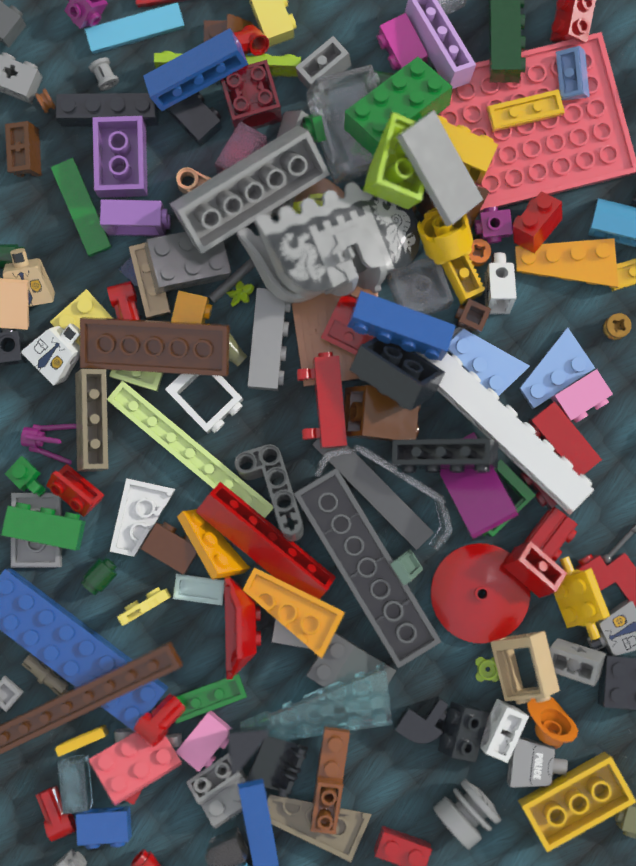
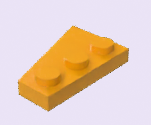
[177,509,250,580]

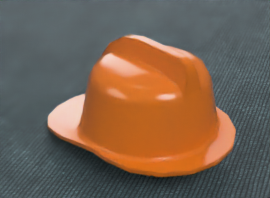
[527,697,578,749]

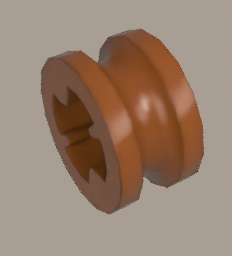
[35,89,56,113]

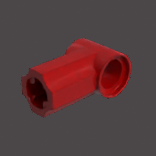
[234,25,270,56]
[107,281,140,320]
[134,694,186,747]
[36,786,77,842]

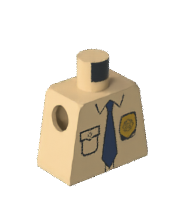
[3,248,55,306]

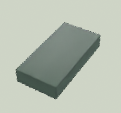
[390,549,423,585]

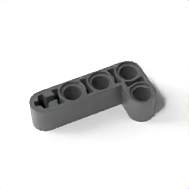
[234,444,304,541]

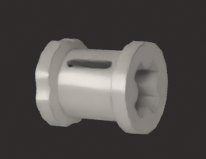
[89,57,119,90]

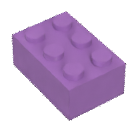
[93,116,148,198]

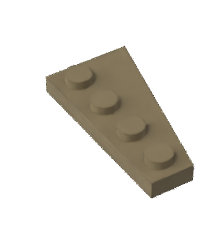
[267,794,372,862]

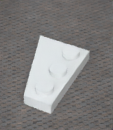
[110,478,176,557]

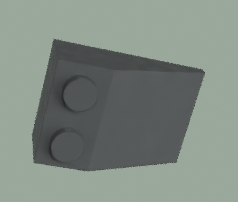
[307,632,396,713]

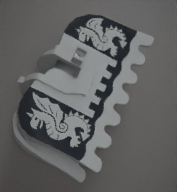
[236,182,420,303]

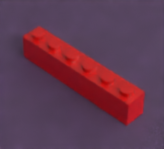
[195,482,336,599]

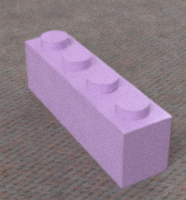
[405,0,476,89]

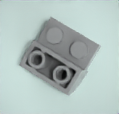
[186,754,247,828]

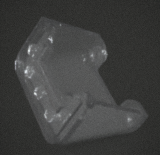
[307,65,380,184]

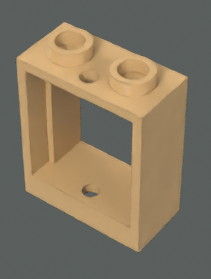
[490,631,560,704]

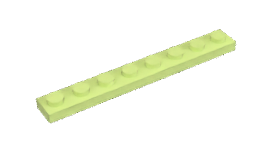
[107,381,274,518]

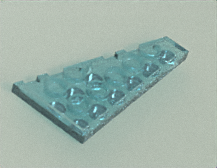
[240,663,393,745]

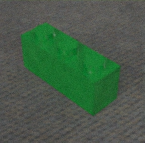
[1,502,86,550]

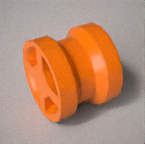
[468,239,491,267]

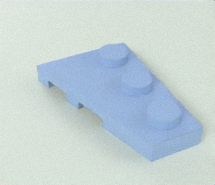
[519,328,595,409]
[448,329,530,396]

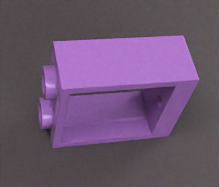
[100,200,171,236]

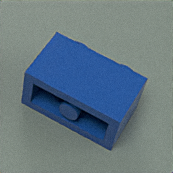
[76,806,132,849]

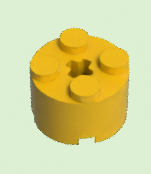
[417,208,473,265]

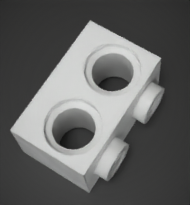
[480,699,529,763]

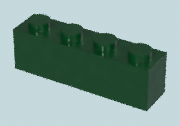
[489,0,526,83]

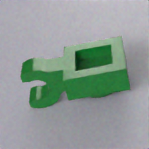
[5,456,47,497]

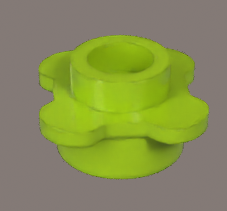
[475,657,499,682]

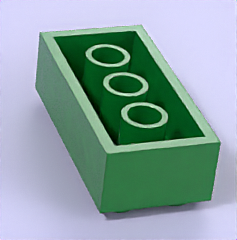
[344,57,453,156]

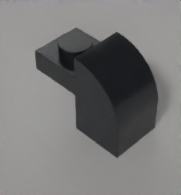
[394,697,448,743]

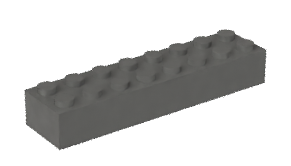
[294,468,441,668]

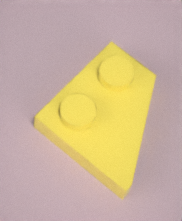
[117,587,172,626]

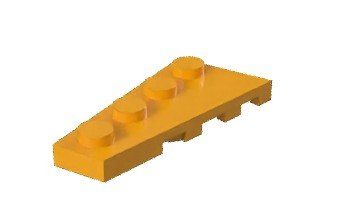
[515,238,618,288]

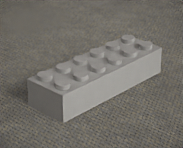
[170,126,330,253]

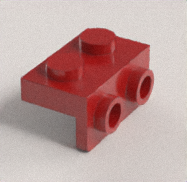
[550,0,596,43]
[46,464,104,517]

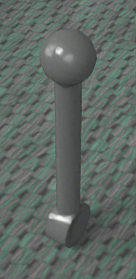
[602,524,636,564]

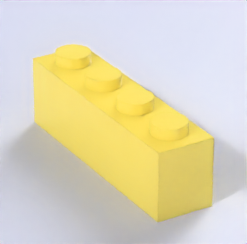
[249,0,297,47]

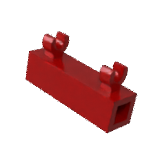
[297,352,347,449]

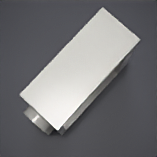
[165,374,243,434]

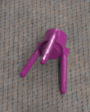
[21,424,76,465]

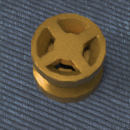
[603,313,631,340]

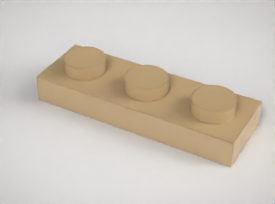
[129,243,171,319]

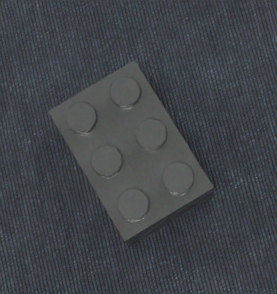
[144,232,231,294]

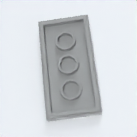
[396,111,483,226]

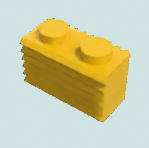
[441,255,485,304]

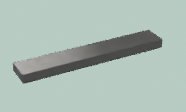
[312,439,434,550]

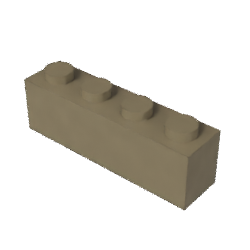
[75,369,108,471]

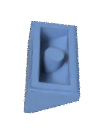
[556,46,590,100]

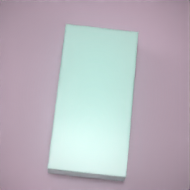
[173,574,224,605]

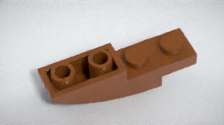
[310,726,350,835]

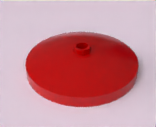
[430,543,530,643]

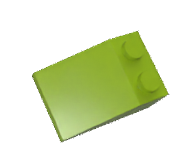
[363,112,425,209]

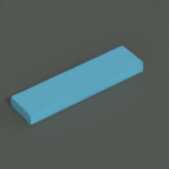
[85,2,185,54]

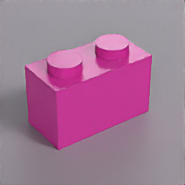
[377,13,428,71]

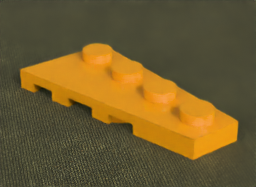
[243,568,345,659]

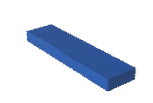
[237,778,279,866]

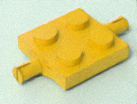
[554,556,610,640]

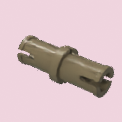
[22,654,70,696]

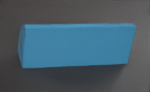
[588,198,636,247]

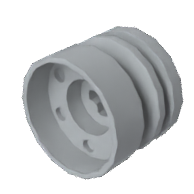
[433,779,501,850]

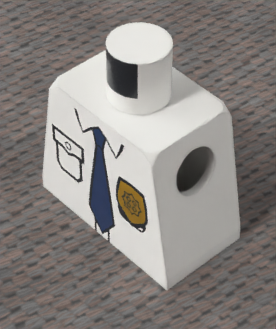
[485,252,516,314]
[21,324,80,386]

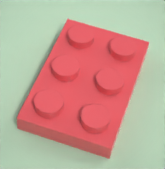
[89,732,182,806]

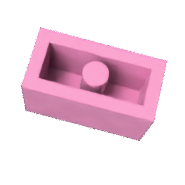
[551,369,613,423]
[176,711,233,772]

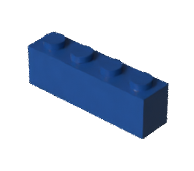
[143,28,248,111]
[347,291,456,361]

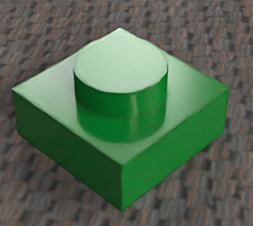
[303,114,326,143]

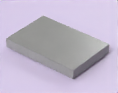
[11,493,62,567]

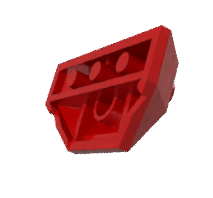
[224,576,261,679]

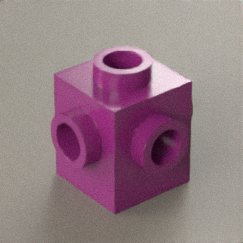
[64,0,108,28]
[474,207,513,244]

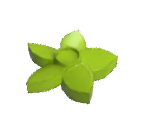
[227,281,254,307]

